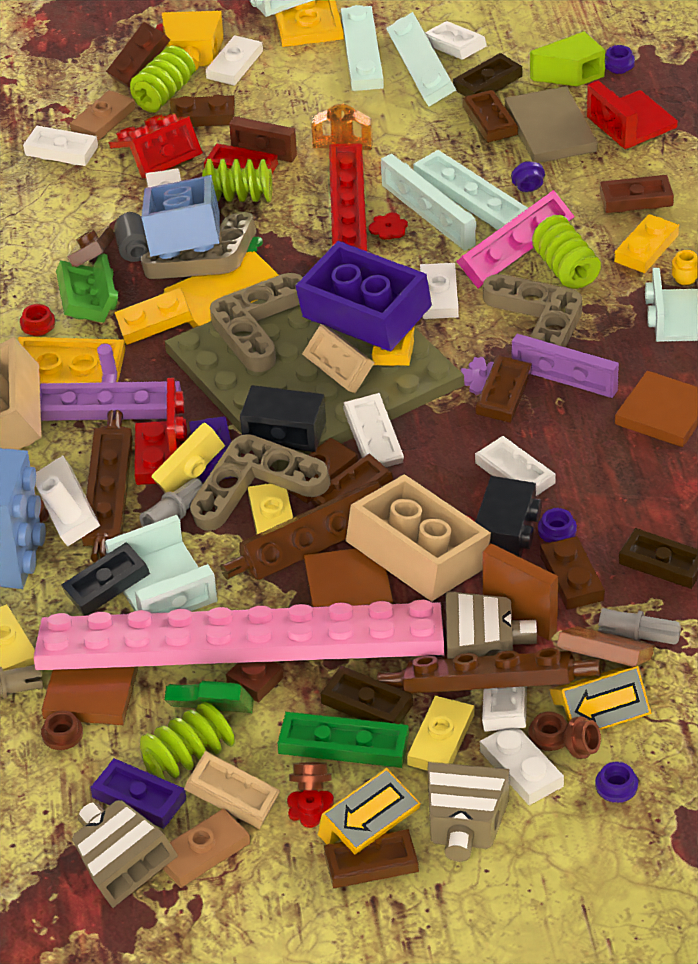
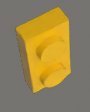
[614,214,679,273]
[115,287,193,345]

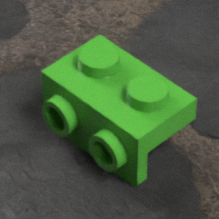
[56,253,118,323]

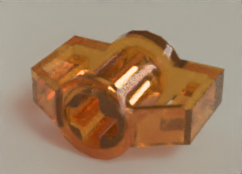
[311,104,373,150]

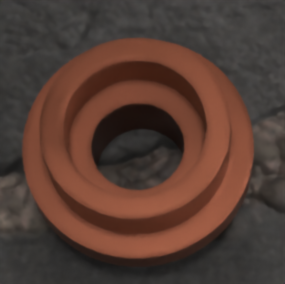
[41,711,83,750]
[528,711,568,751]
[563,716,601,759]
[289,762,332,790]

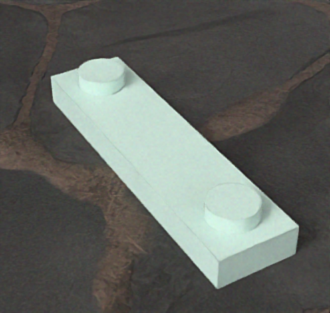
[341,5,384,91]
[386,12,456,107]
[413,150,528,230]
[381,153,477,251]

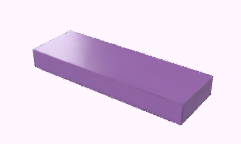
[512,334,619,398]

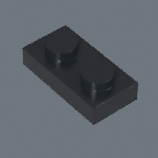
[61,542,150,616]

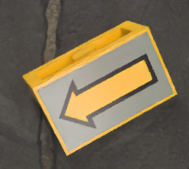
[549,665,651,730]
[318,768,421,855]

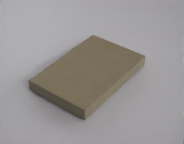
[504,86,597,163]

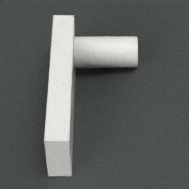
[35,455,100,547]

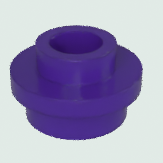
[605,45,635,74]
[511,161,545,192]
[538,508,577,543]
[595,762,638,803]

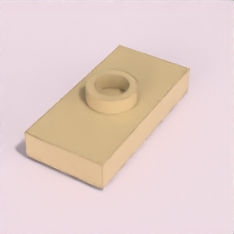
[302,324,375,394]
[184,751,280,829]

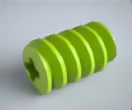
[130,46,196,113]
[202,159,273,202]
[532,215,601,289]
[140,702,235,780]

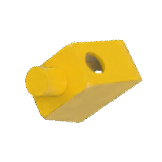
[162,11,224,70]

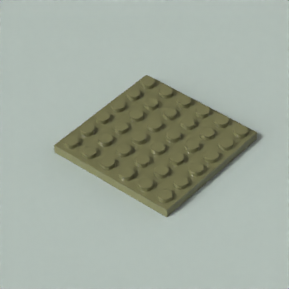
[165,300,464,472]

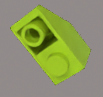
[530,31,605,87]

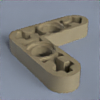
[141,212,256,279]
[210,273,303,372]
[483,274,582,347]
[190,434,331,531]

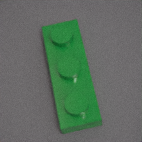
[277,712,409,768]

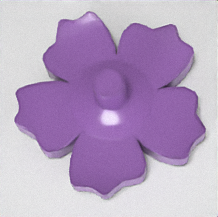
[461,357,494,395]

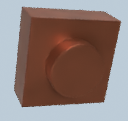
[226,661,284,703]

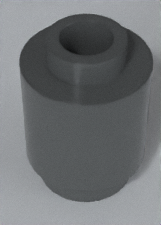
[114,212,149,262]

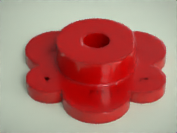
[368,212,408,240]
[287,790,334,828]

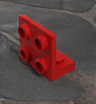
[587,80,678,149]
[108,113,203,178]
[134,378,188,485]

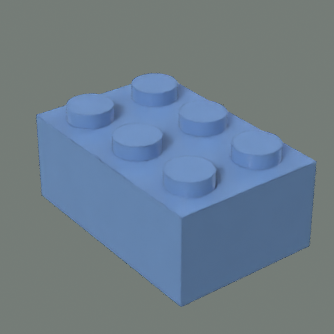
[141,175,220,259]
[0,448,46,589]

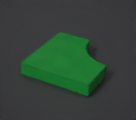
[164,681,254,713]

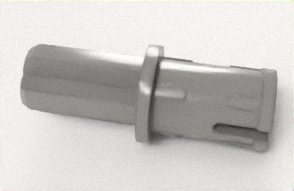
[140,478,203,527]
[598,608,681,644]

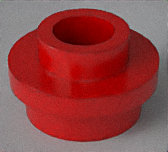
[20,304,56,336]

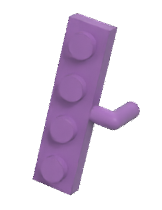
[40,344,181,421]

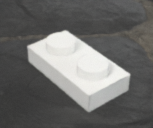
[23,126,98,166]
[480,728,564,805]

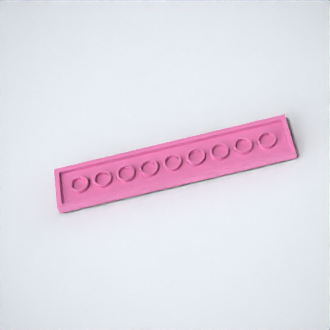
[34,600,444,670]

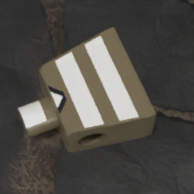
[446,592,537,659]
[428,762,509,862]
[72,801,178,908]

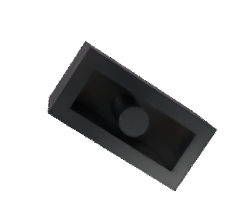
[240,385,326,452]
[475,476,542,558]

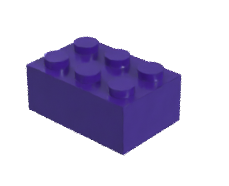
[295,241,432,352]

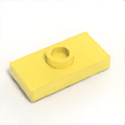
[151,422,225,493]
[248,483,293,535]
[0,604,35,670]
[407,696,475,771]

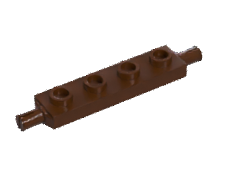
[82,410,133,563]
[220,481,381,580]
[377,648,601,693]

